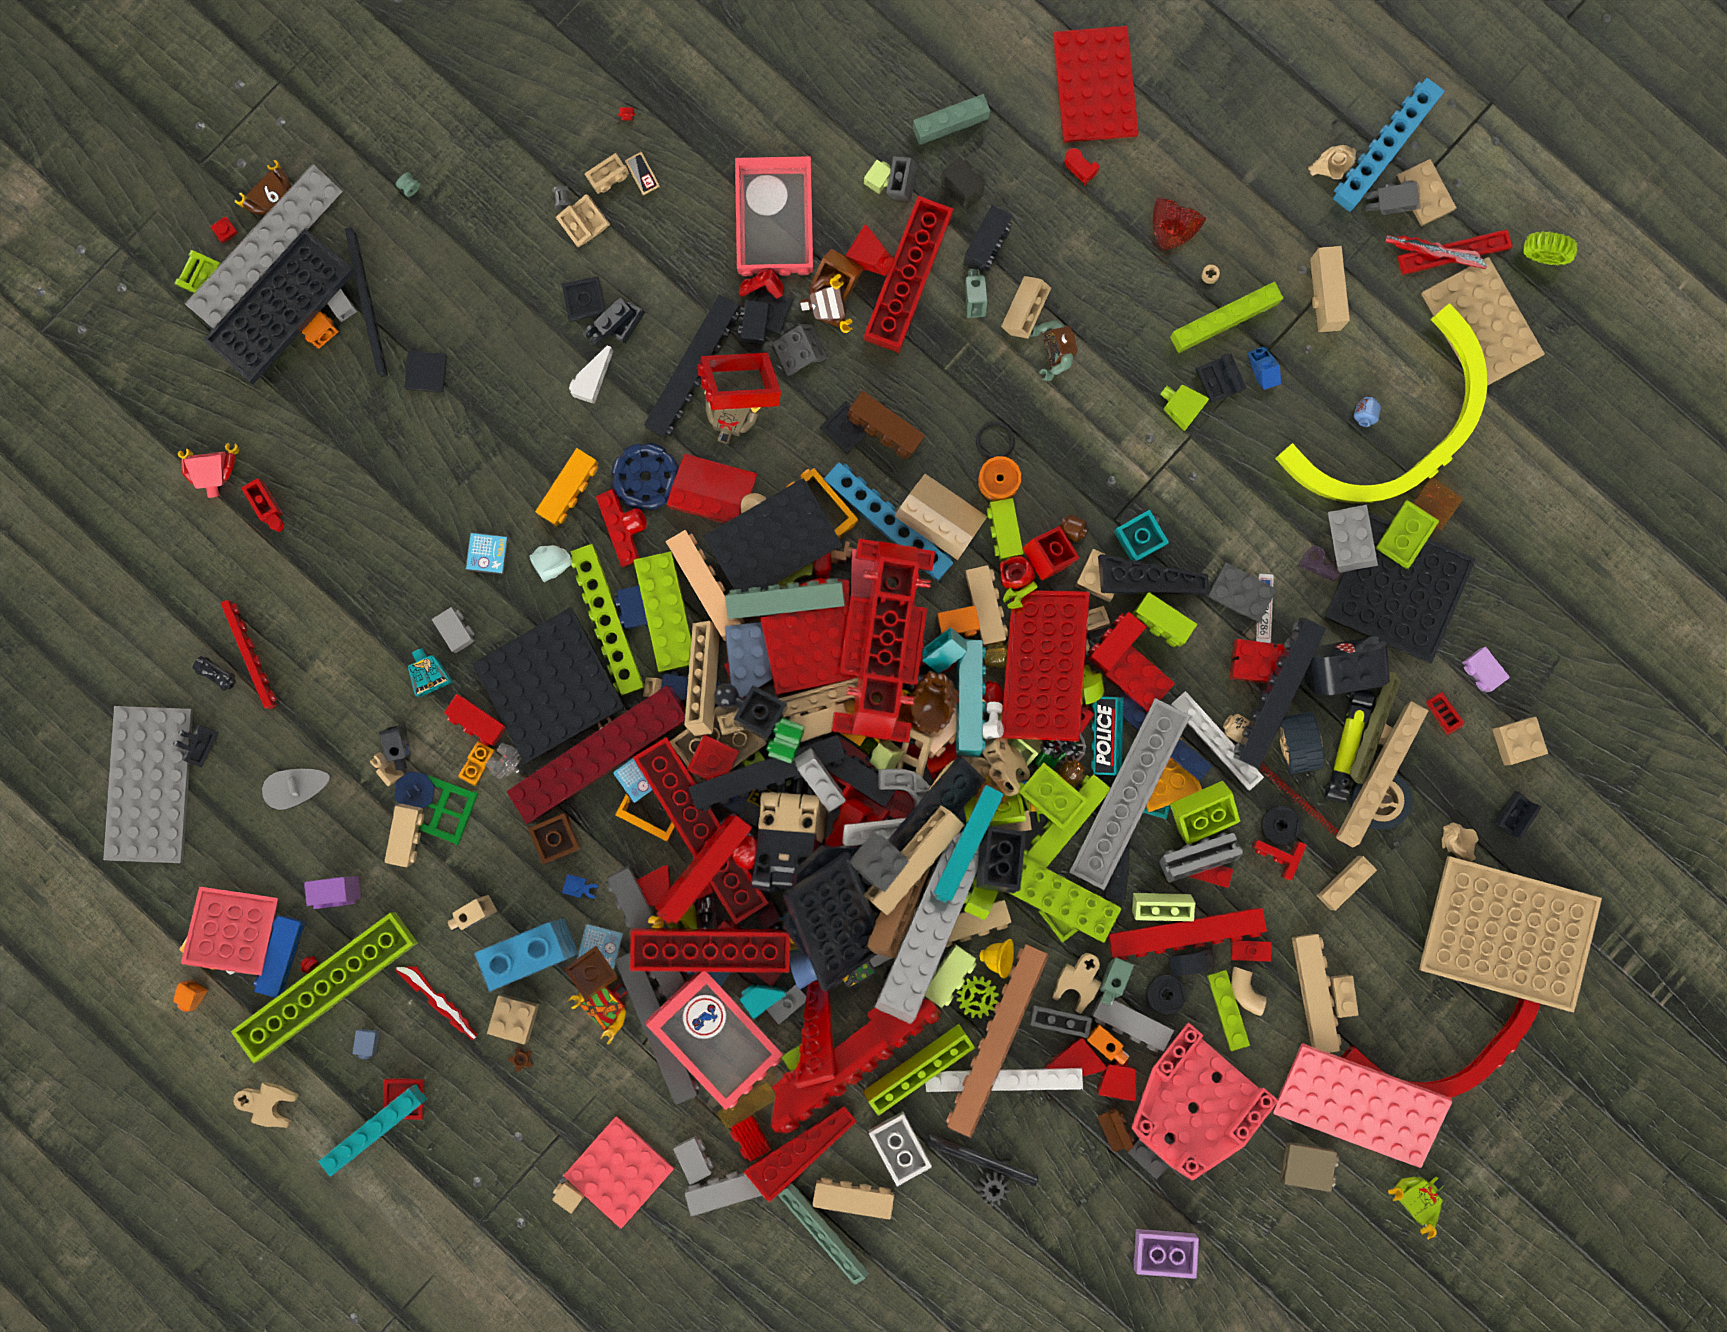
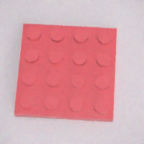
[181,887,279,976]
[563,1116,674,1229]

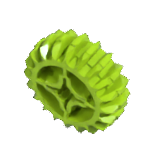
[1524,231,1577,265]

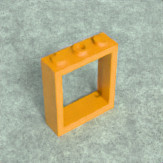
[786,468,858,539]
[616,770,699,842]

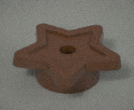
[508,1047,532,1072]

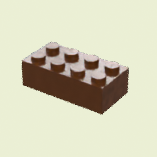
[847,390,925,460]

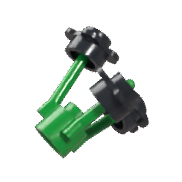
[1035,740,1080,768]

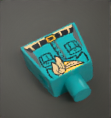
[408,648,453,697]

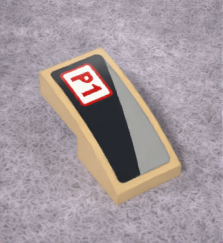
[624,152,660,195]

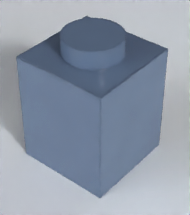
[352,1028,380,1059]

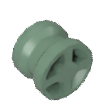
[396,172,420,197]

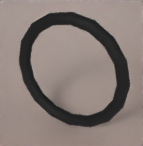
[976,421,1015,459]

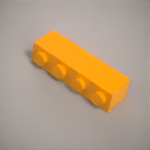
[535,448,599,527]

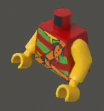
[567,983,628,1044]

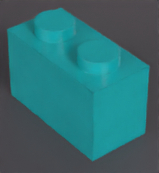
[922,627,967,674]

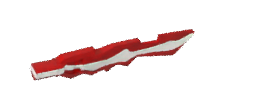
[395,966,478,1040]

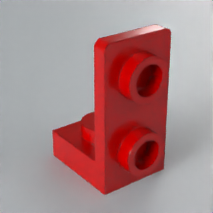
[739,268,784,299]

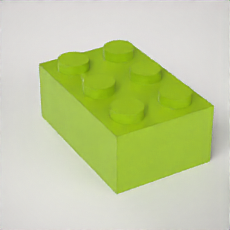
[1132,592,1197,647]
[1170,781,1240,845]

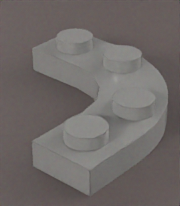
[878,769,931,807]

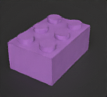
[304,876,361,909]

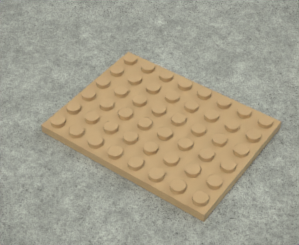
[1419,856,1602,1013]

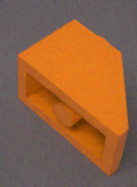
[173,980,209,1012]

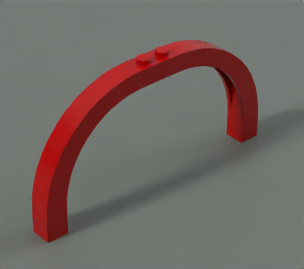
[1341,998,1541,1098]

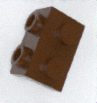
[1097,1108,1135,1152]

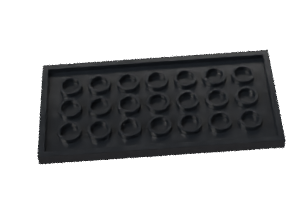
[203,229,356,384]

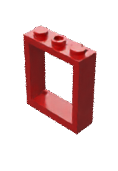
[697,353,781,410]

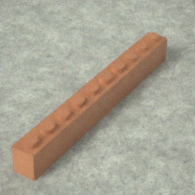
[946,945,1049,1138]

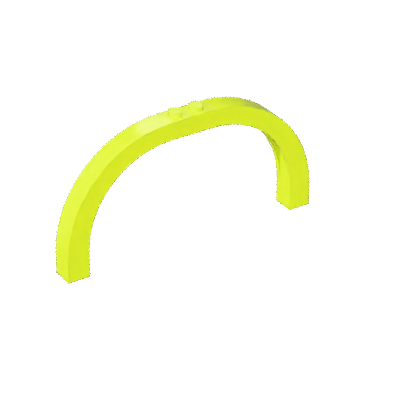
[1275,303,1487,504]

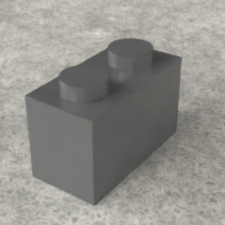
[886,156,918,202]

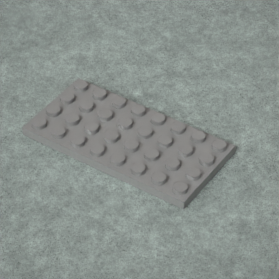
[103,706,193,863]

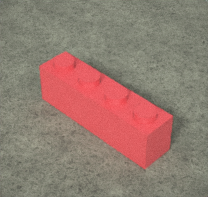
[851,549,874,598]

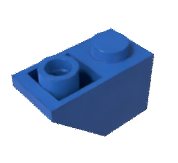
[1247,347,1281,390]

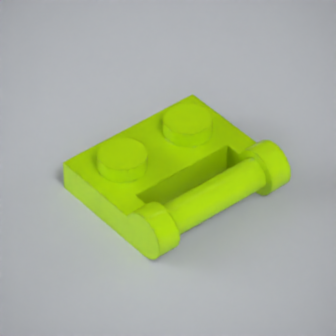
[174,250,221,293]

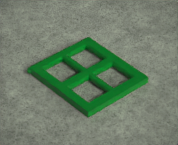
[419,774,478,846]

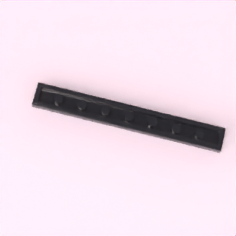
[345,227,388,377]

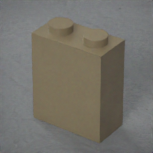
[1280,1142,1339,1192]

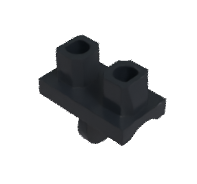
[695,896,718,929]

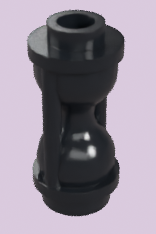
[192,656,236,691]

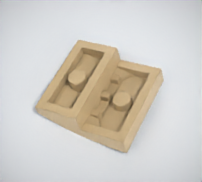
[556,194,611,247]

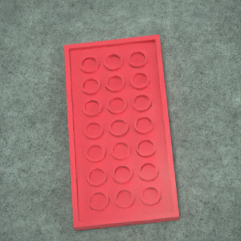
[1272,1043,1452,1168]

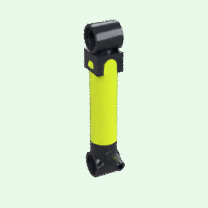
[1325,690,1374,803]

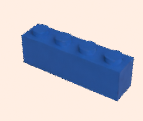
[254,915,305,998]

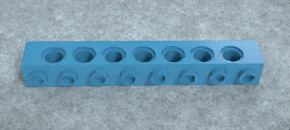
[1333,78,1445,212]
[824,463,953,582]

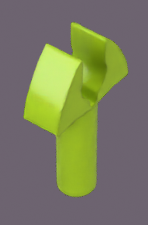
[1003,582,1037,609]

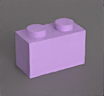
[1462,647,1510,692]

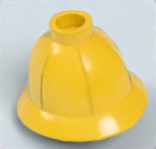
[980,939,1014,979]

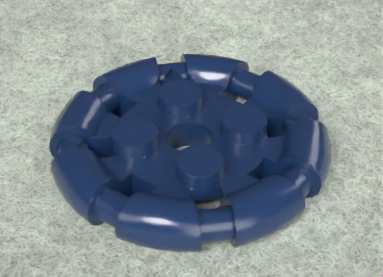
[611,443,679,510]

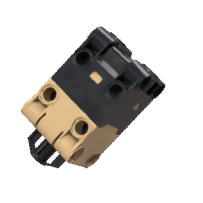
[752,776,829,893]

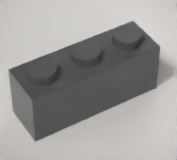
[1029,1005,1092,1038]

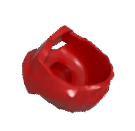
[1000,556,1035,590]
[732,836,757,869]

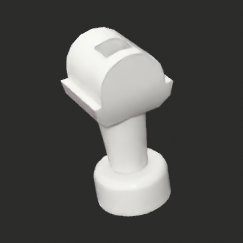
[982,702,1004,739]

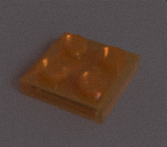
[1413,477,1463,530]

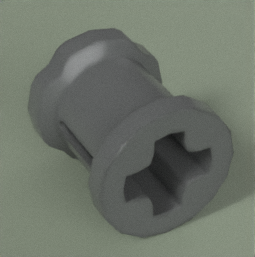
[552,186,571,210]

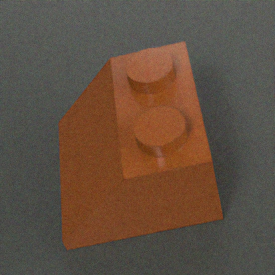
[810,249,864,302]

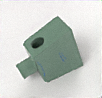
[965,269,987,318]
[1099,958,1134,1006]

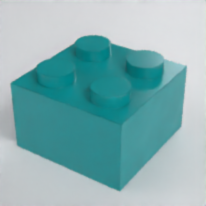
[1114,510,1169,561]

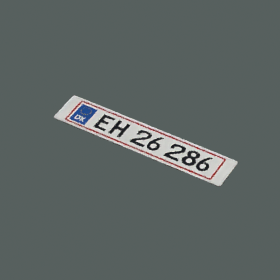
[1256,574,1274,643]

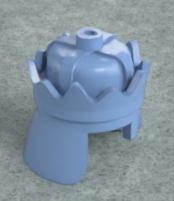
[789,950,818,989]

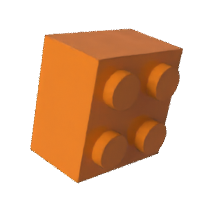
[936,605,980,638]

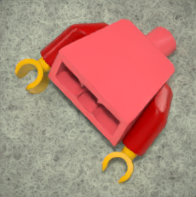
[178,443,239,498]

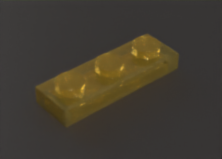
[717,1081,776,1130]

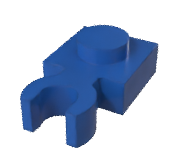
[562,874,599,899]

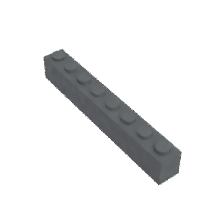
[606,865,695,1017]
[615,953,700,1105]

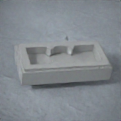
[766,984,806,1024]

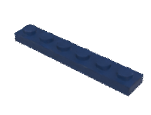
[1119,692,1212,782]

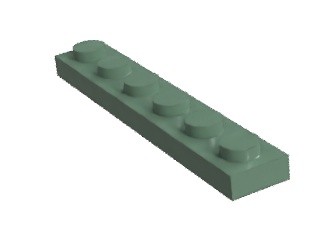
[778,1183,869,1285]

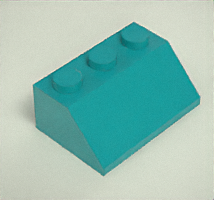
[740,983,788,1019]

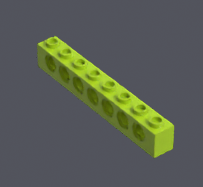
[570,544,644,697]

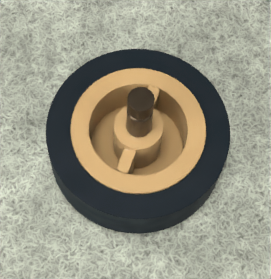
[1349,773,1412,829]

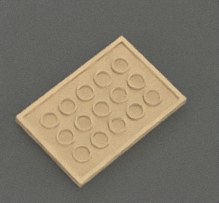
[1421,257,1545,386]

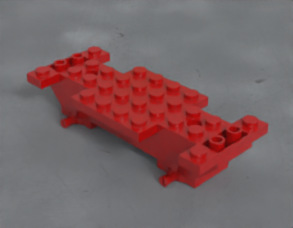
[831,539,935,743]
[771,999,942,1133]

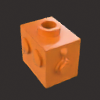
[302,311,339,349]

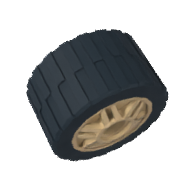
[1279,711,1324,774]

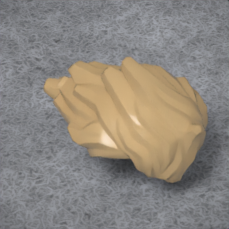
[1308,145,1356,179]
[1442,822,1478,863]

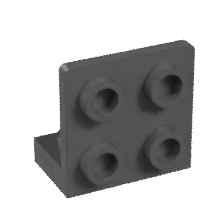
[773,325,827,376]

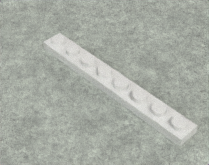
[926,1068,1083,1092]

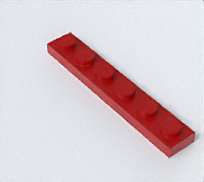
[220,600,277,709]

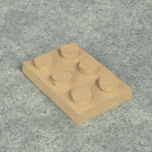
[1395,159,1456,226]

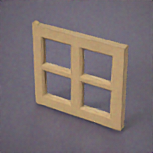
[878,728,933,777]

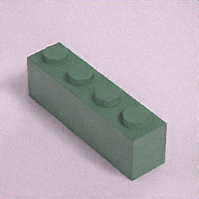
[913,94,990,145]

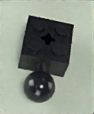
[714,683,788,742]

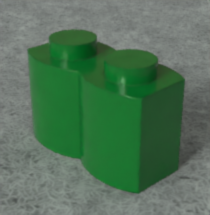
[767,718,806,764]

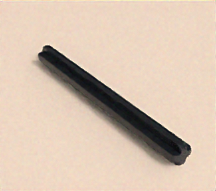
[927,1134,1038,1187]

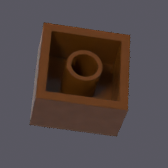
[528,813,582,864]

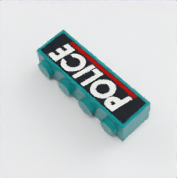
[1091,697,1123,775]

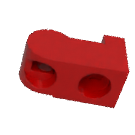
[1065,148,1100,185]

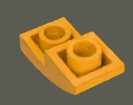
[458,741,494,787]

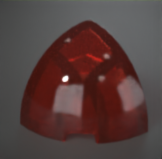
[1153,197,1206,249]

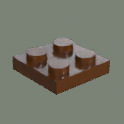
[564,946,618,1001]

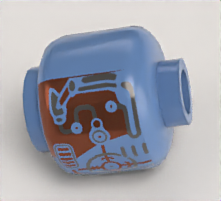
[1354,397,1381,427]

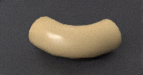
[1231,967,1266,1016]

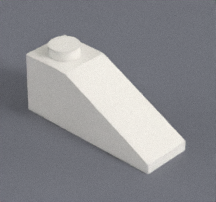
[569,346,613,404]

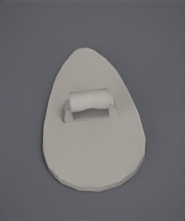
[262,769,330,810]

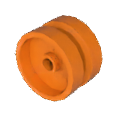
[978,456,1021,502]

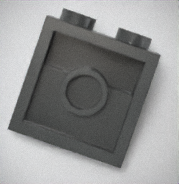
[1127,1135,1174,1180]

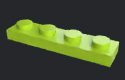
[1207,970,1250,1051]

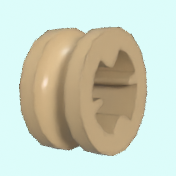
[1202,265,1220,284]

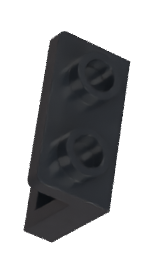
[1494,791,1541,839]

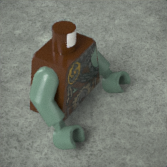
[1029,320,1078,381]

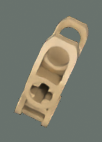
[982,737,1030,796]
[1052,953,1101,1014]
[234,1082,298,1128]

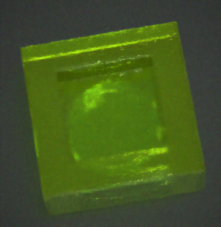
[856,737,881,758]

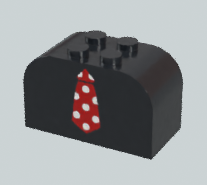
[1305,636,1390,695]

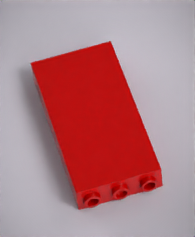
[655,815,752,924]

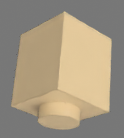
[552,1181,585,1214]

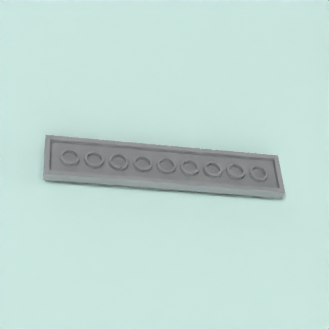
[185,164,342,329]
[1070,698,1191,890]

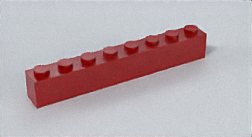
[1107,908,1267,960]

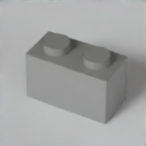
[432,607,475,653]
[673,1136,714,1185]

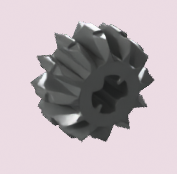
[977,1172,1011,1206]

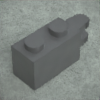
[1364,180,1421,215]

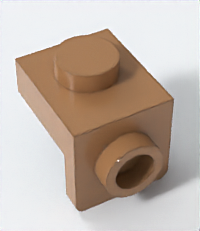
[831,541,853,564]

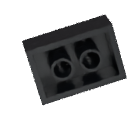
[963,205,1013,275]
[976,826,1026,893]

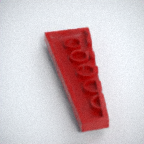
[795,980,835,1088]
[743,1106,857,1202]

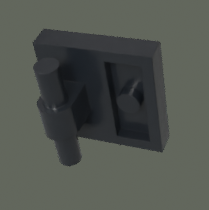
[1195,353,1246,404]

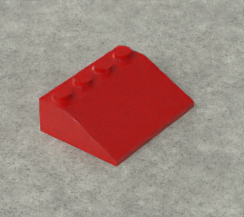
[667,454,758,524]

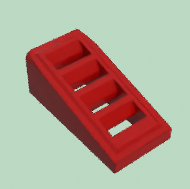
[1425,692,1465,736]

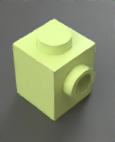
[864,160,891,194]
[869,741,903,771]

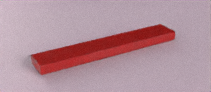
[1397,229,1513,275]

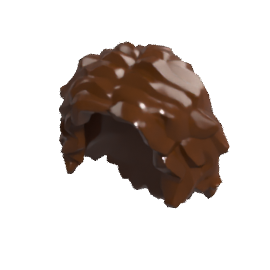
[909,671,959,734]

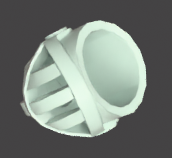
[530,545,572,582]

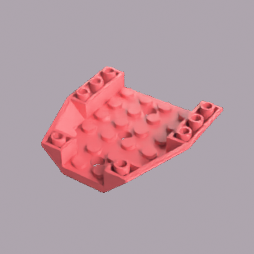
[1132,1023,1279,1180]

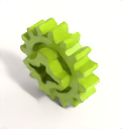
[956,976,999,1019]

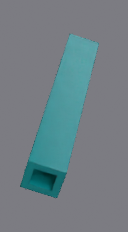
[933,785,1004,903]

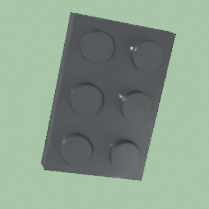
[1207,562,1277,623]

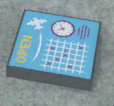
[465,532,509,575]

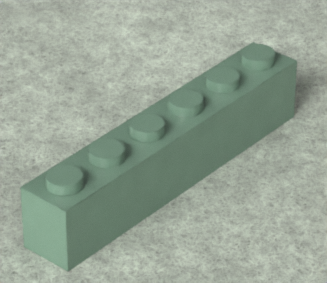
[725,578,845,619]

